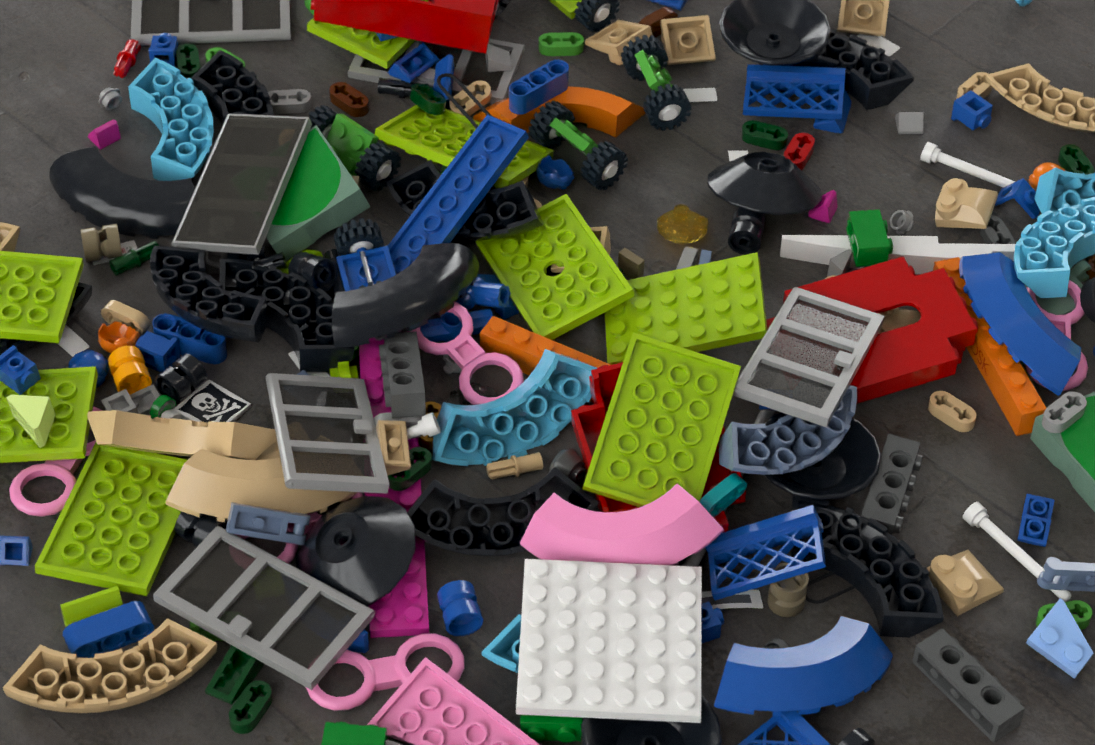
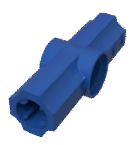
[455,277,511,310]
[420,308,493,343]

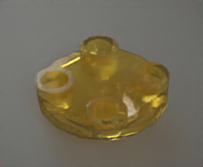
[657,204,708,244]

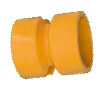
[108,346,152,395]

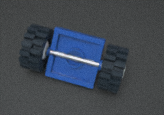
[334,218,396,291]

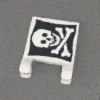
[161,380,251,422]

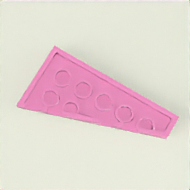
[367,657,540,745]

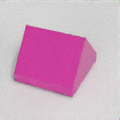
[88,120,121,150]
[808,190,838,224]

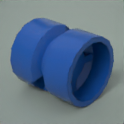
[437,580,483,636]

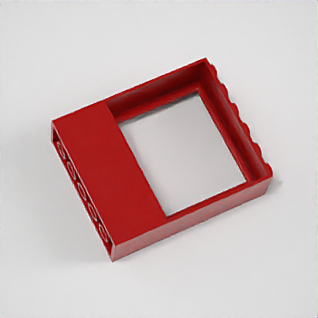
[310,0,499,54]

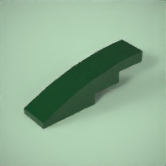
[205,603,287,705]

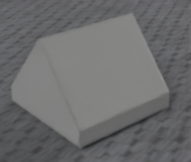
[895,112,923,134]

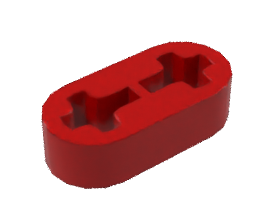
[783,133,815,170]

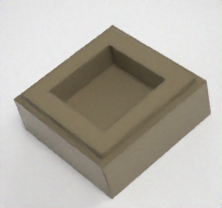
[618,248,645,279]

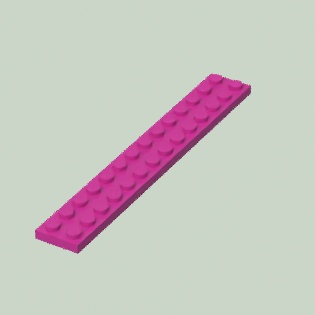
[359,328,429,638]

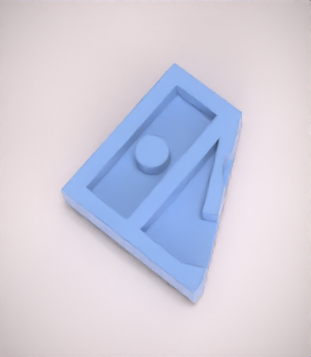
[1026,598,1094,679]

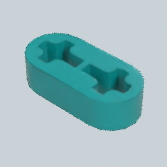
[699,473,747,518]

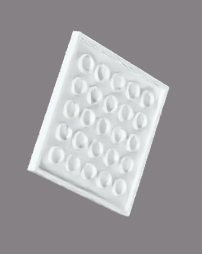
[516,559,702,723]

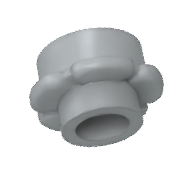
[99,87,122,110]
[890,210,914,235]

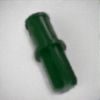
[109,241,159,276]

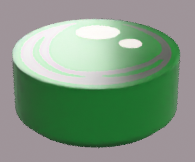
[150,395,176,419]

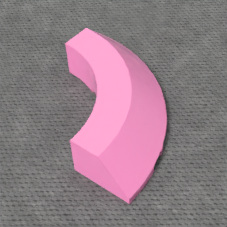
[519,484,724,566]

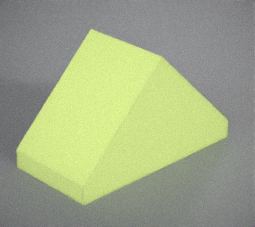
[6,395,55,448]

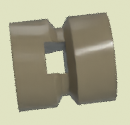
[80,223,122,262]
[767,562,809,617]

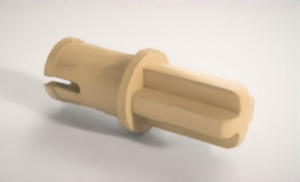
[486,452,543,480]

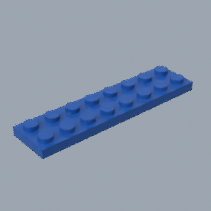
[388,114,529,274]

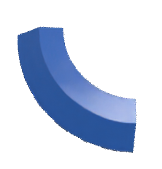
[959,252,1082,396]
[714,616,893,716]

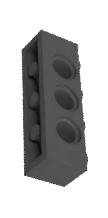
[379,332,426,418]
[861,434,923,536]
[912,628,1025,743]

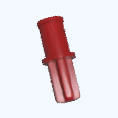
[113,39,141,78]

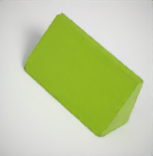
[60,586,123,627]

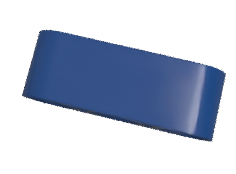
[509,60,569,115]
[152,313,227,365]
[62,601,154,658]

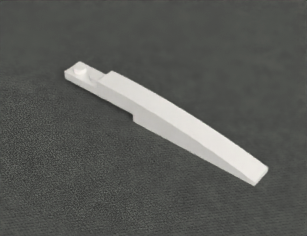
[780,235,1016,274]

